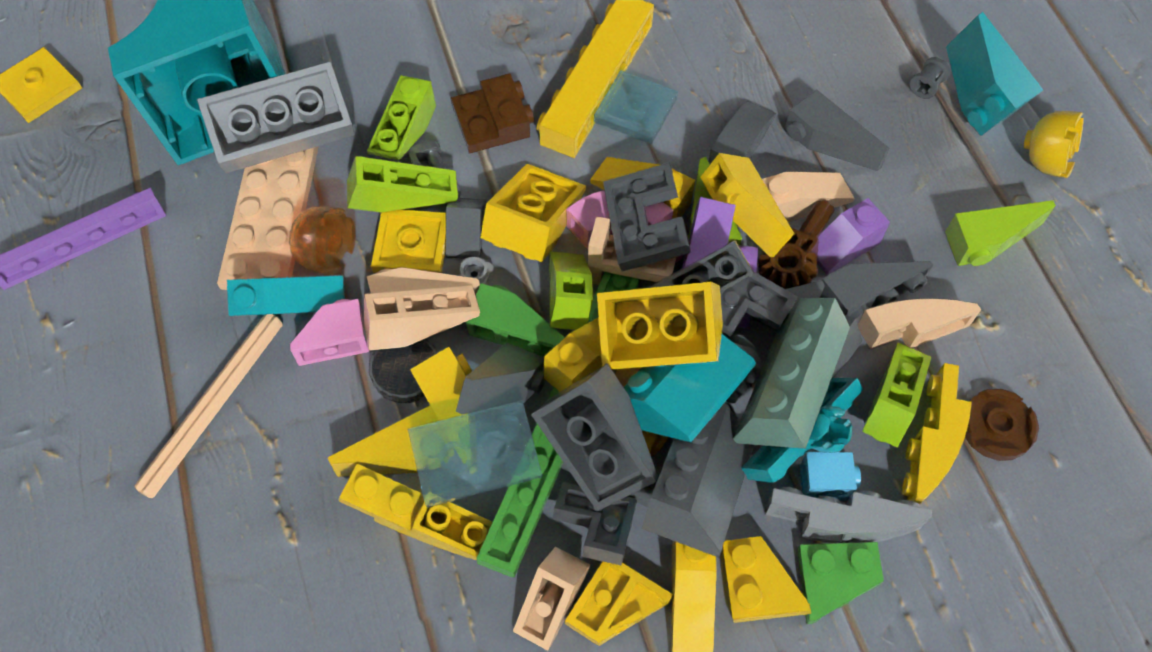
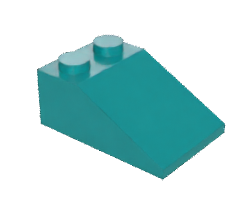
[946,12,1043,136]

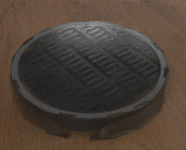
[368,339,438,403]

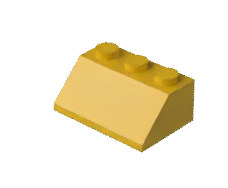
[597,282,723,370]

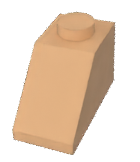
[513,546,590,651]

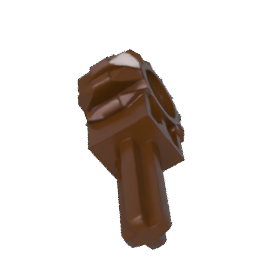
[758,200,835,289]

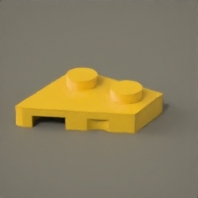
[723,536,811,623]
[565,561,673,646]

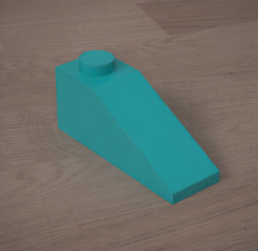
[227,275,345,316]

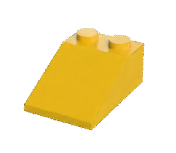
[480,164,586,262]

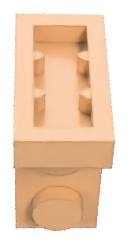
[588,216,676,285]

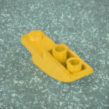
[902,363,972,505]
[339,464,493,560]

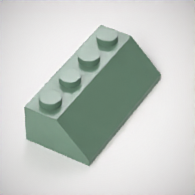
[733,298,850,449]

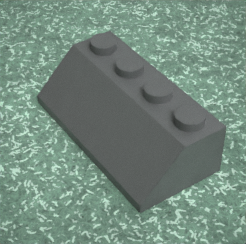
[642,403,754,557]

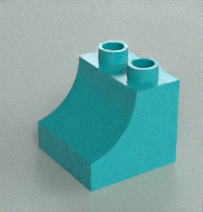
[108,0,285,166]

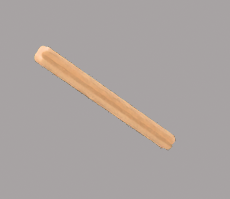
[135,314,282,498]

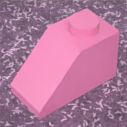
[290,299,370,366]

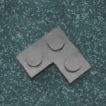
[720,272,798,339]
[553,482,637,566]

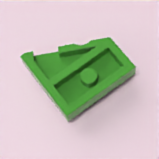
[797,542,884,624]

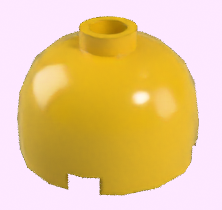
[1024,111,1084,178]

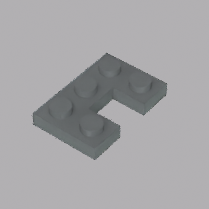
[603,162,691,272]

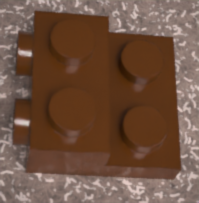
[451,73,534,154]

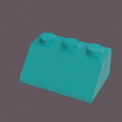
[623,334,756,442]

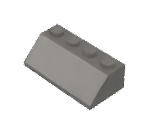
[197,61,354,173]

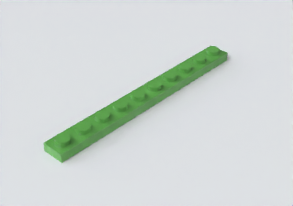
[476,272,641,578]

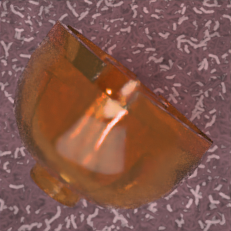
[289,206,356,276]

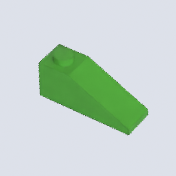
[466,283,565,357]

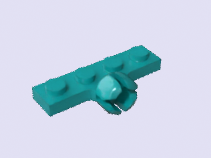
[741,378,864,483]

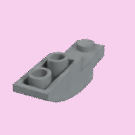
[765,487,932,543]

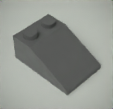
[531,364,658,511]

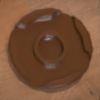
[965,389,1039,461]

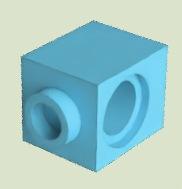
[800,452,861,501]

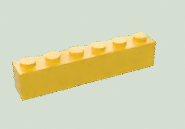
[537,0,654,158]

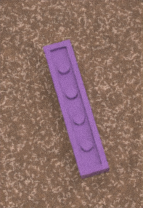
[0,188,166,290]

